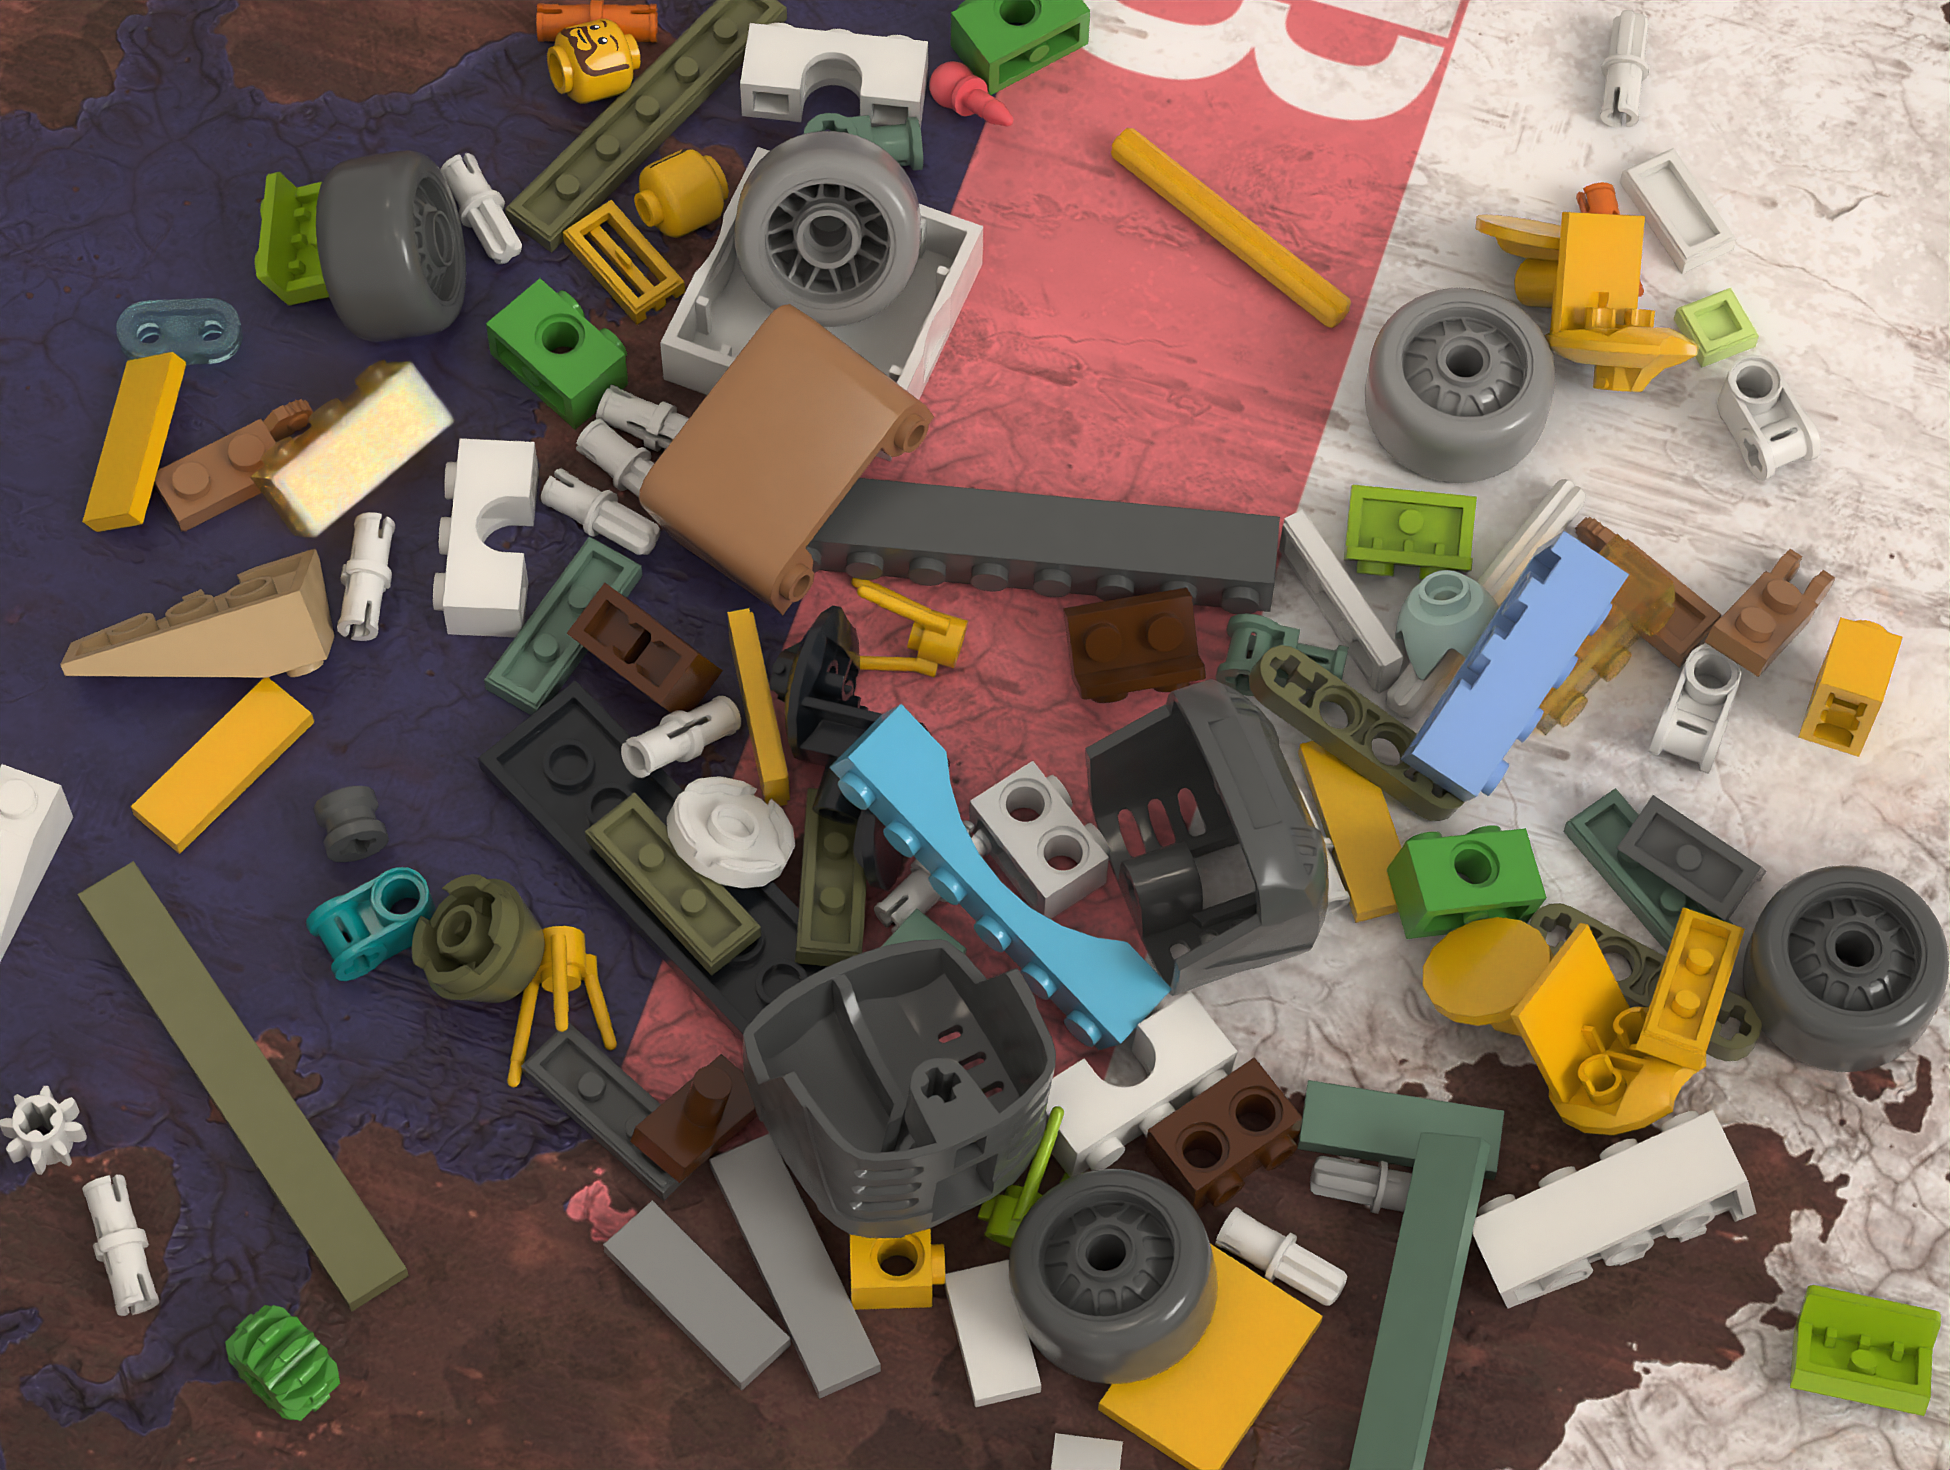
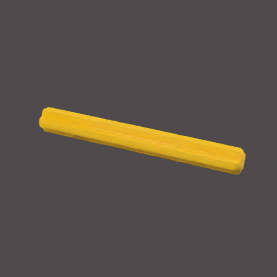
[1111,128,1351,328]

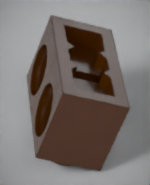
[567,583,723,713]
[1145,1057,1303,1211]

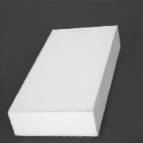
[1620,147,1737,274]
[944,1260,1041,1407]

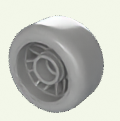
[734,131,921,327]
[1365,288,1555,483]

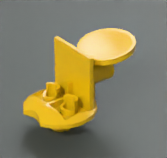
[1475,212,1699,392]
[1423,917,1706,1135]

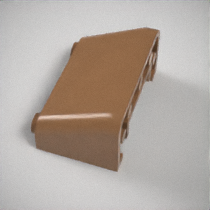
[639,304,934,615]

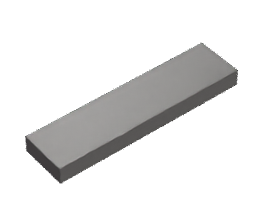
[709,1134,881,1399]

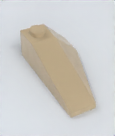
[60,548,334,678]

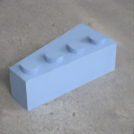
[1400,531,1630,802]

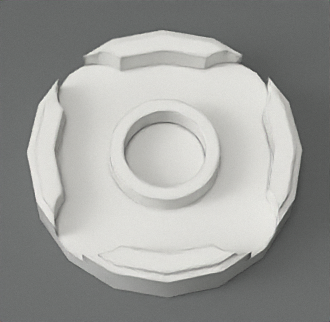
[667,776,795,889]

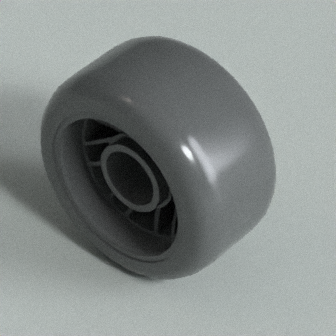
[316,150,466,342]
[1743,865,1949,1072]
[1008,1169,1218,1384]

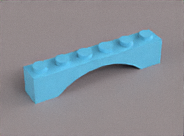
[829,704,1172,1050]

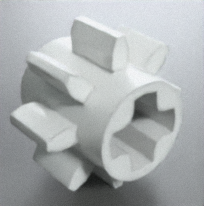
[0,1086,87,1175]

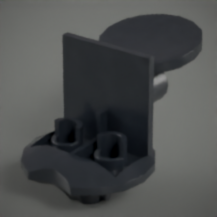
[770,605,951,891]

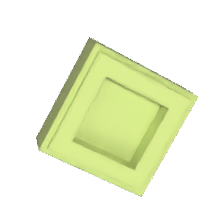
[1674,288,1759,368]

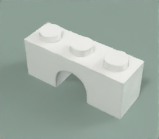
[740,23,928,128]
[433,439,539,637]
[1046,991,1238,1177]

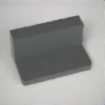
[1617,795,1767,922]

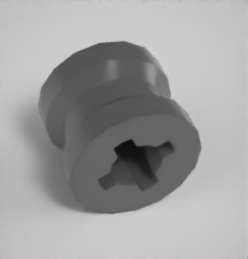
[313,786,389,862]

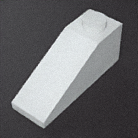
[0,764,73,962]

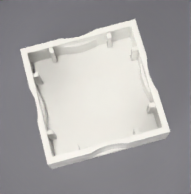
[660,147,983,461]

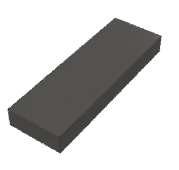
[521,1022,695,1201]

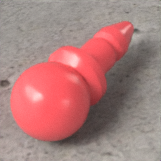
[929,61,1013,126]

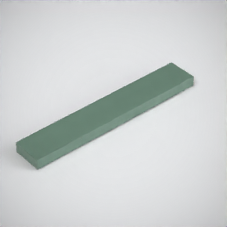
[1349,1132,1491,1470]

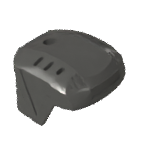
[1085,679,1329,996]
[743,939,1056,1238]

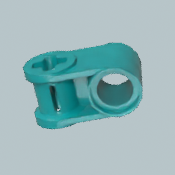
[306,867,436,981]

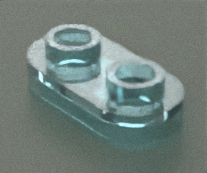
[116,298,243,365]

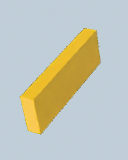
[82,352,187,532]
[727,608,790,806]
[131,677,314,854]
[1298,741,1401,923]
[1635,907,1745,1072]

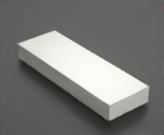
[1279,509,1403,694]

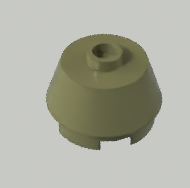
[412,874,545,1003]

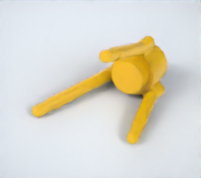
[851,577,968,678]
[507,926,617,1088]

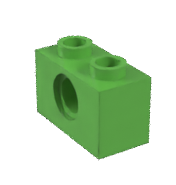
[951,0,1090,95]
[486,278,628,430]
[1387,825,1547,939]

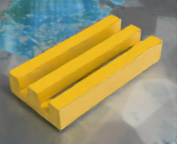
[563,200,685,325]

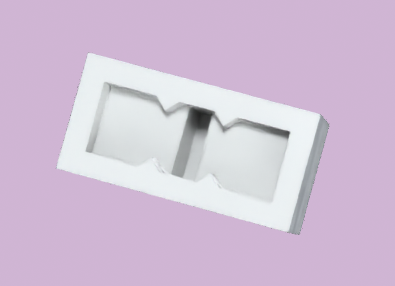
[969,761,1110,919]

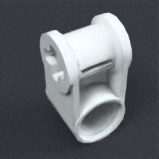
[1717,354,1821,481]
[1649,644,1742,774]

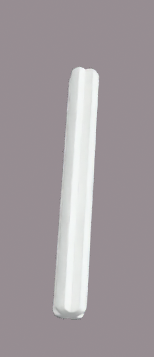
[1386,479,1586,719]

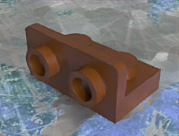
[1063,587,1206,703]

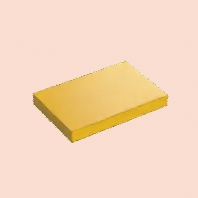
[1098,1244,1323,1470]

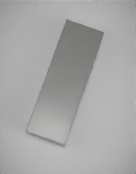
[603,1200,791,1391]

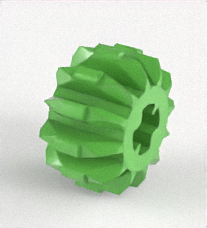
[225,1305,340,1421]

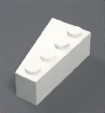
[1472,1110,1757,1308]

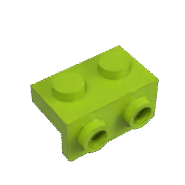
[255,172,329,306]
[1344,485,1477,580]
[1790,1285,1941,1416]

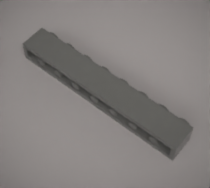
[806,478,1280,614]

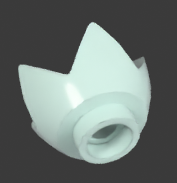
[1395,570,1499,680]

